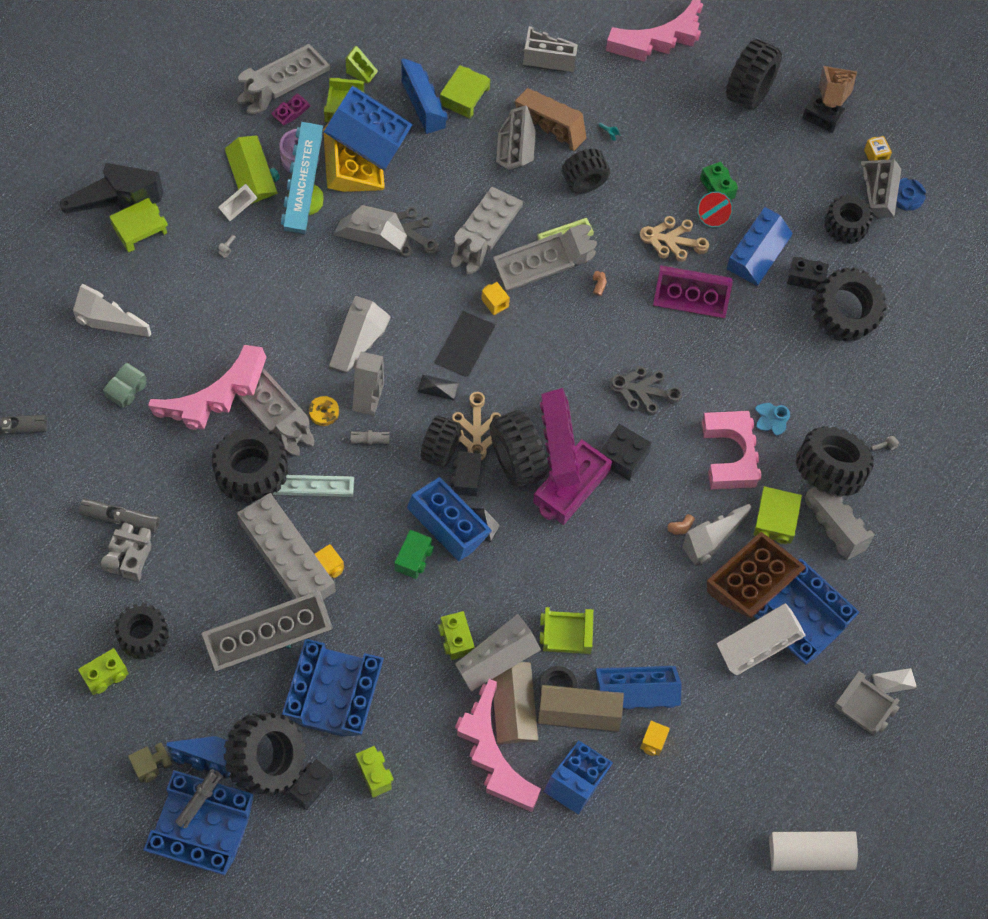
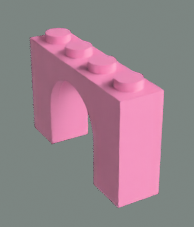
[702,411,761,490]

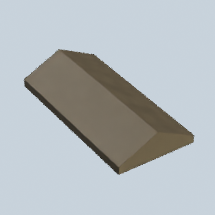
[492,662,538,744]
[538,685,624,731]

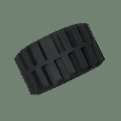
[561,148,611,194]
[824,195,873,244]
[421,415,461,468]
[115,603,169,659]

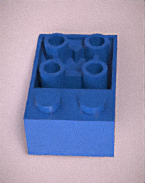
[166,736,231,778]
[543,741,613,815]

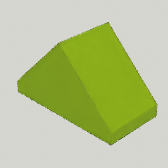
[345,46,378,84]

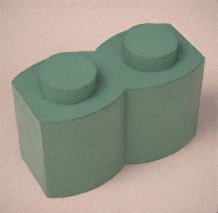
[103,363,147,408]

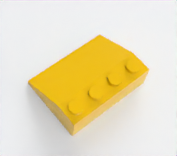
[323,121,385,192]

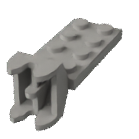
[237,44,330,114]
[451,187,523,274]
[493,224,597,292]
[236,368,314,456]

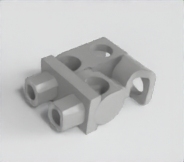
[101,523,152,582]

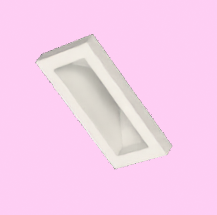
[218,184,257,221]
[872,668,916,693]

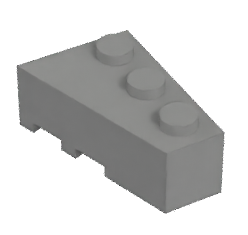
[523,26,578,72]
[352,351,384,416]

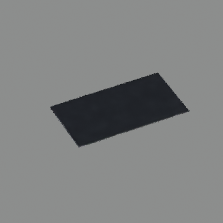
[435,311,496,377]

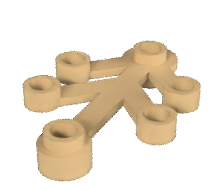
[640,216,709,262]
[452,392,501,460]

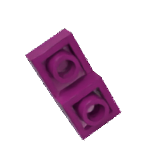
[271,93,311,126]

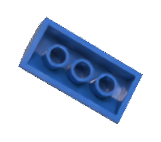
[401,59,448,134]
[726,207,793,286]
[407,477,492,562]
[595,666,682,709]

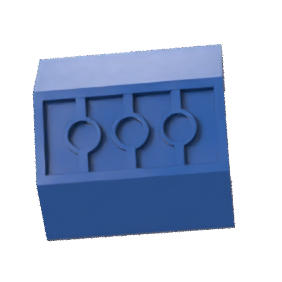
[324,86,413,171]
[754,558,860,665]
[282,639,384,736]
[144,770,254,876]

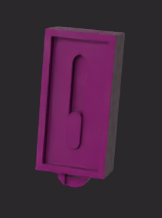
[533,439,612,525]

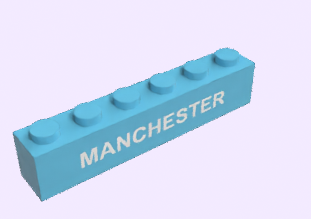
[281,122,323,234]

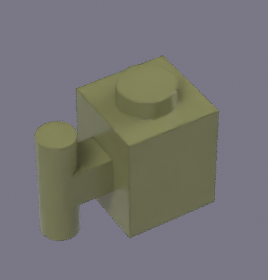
[128,742,172,783]

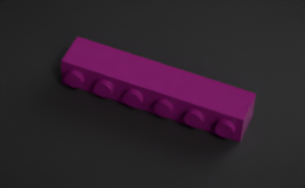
[540,388,581,489]

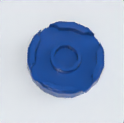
[896,178,926,210]

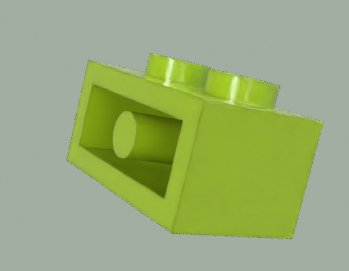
[438,611,475,660]
[78,648,129,695]
[355,746,393,798]

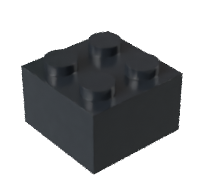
[600,424,652,481]

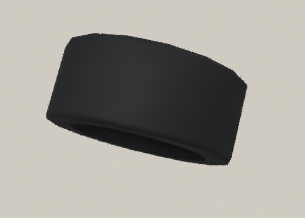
[539,666,578,696]

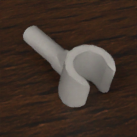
[219,235,236,258]
[871,436,899,451]

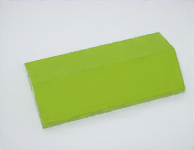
[224,136,278,204]

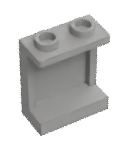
[834,671,900,736]

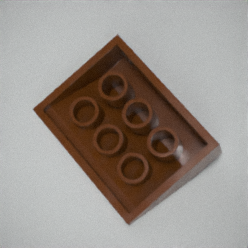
[707,532,806,618]

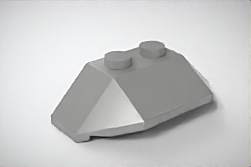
[496,105,536,170]
[334,205,407,252]

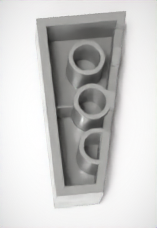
[805,487,874,560]
[455,614,541,691]

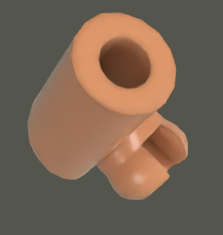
[593,271,607,296]
[667,514,695,535]

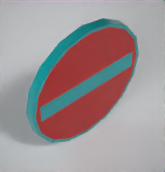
[697,192,732,227]

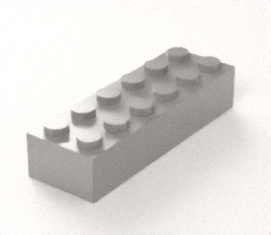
[237,493,336,599]
[202,590,333,671]

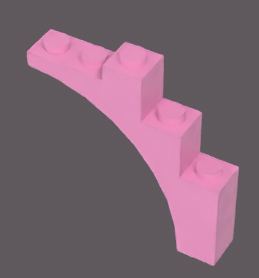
[606,0,703,62]
[148,345,266,430]
[455,679,541,812]

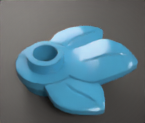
[755,403,790,436]

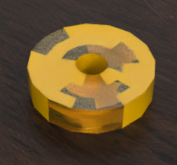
[309,396,339,426]

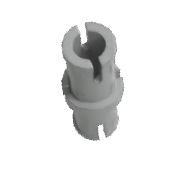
[351,430,389,445]

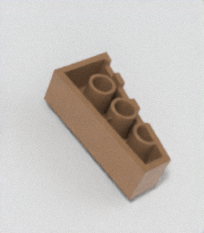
[819,66,857,107]
[515,88,586,151]

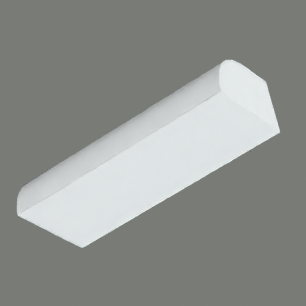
[717,603,806,675]
[769,832,858,871]

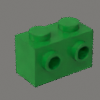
[700,161,738,200]
[394,530,434,579]

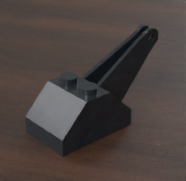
[60,163,163,214]

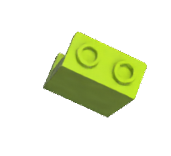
[440,65,490,119]
[324,78,364,123]
[109,198,168,253]
[753,486,802,544]
[539,607,593,654]

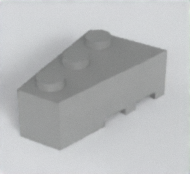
[861,159,901,218]

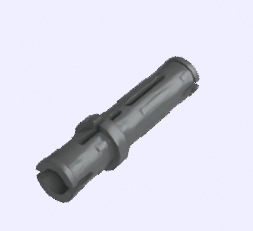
[175,769,222,828]

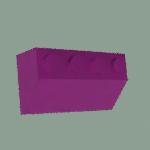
[653,265,732,318]

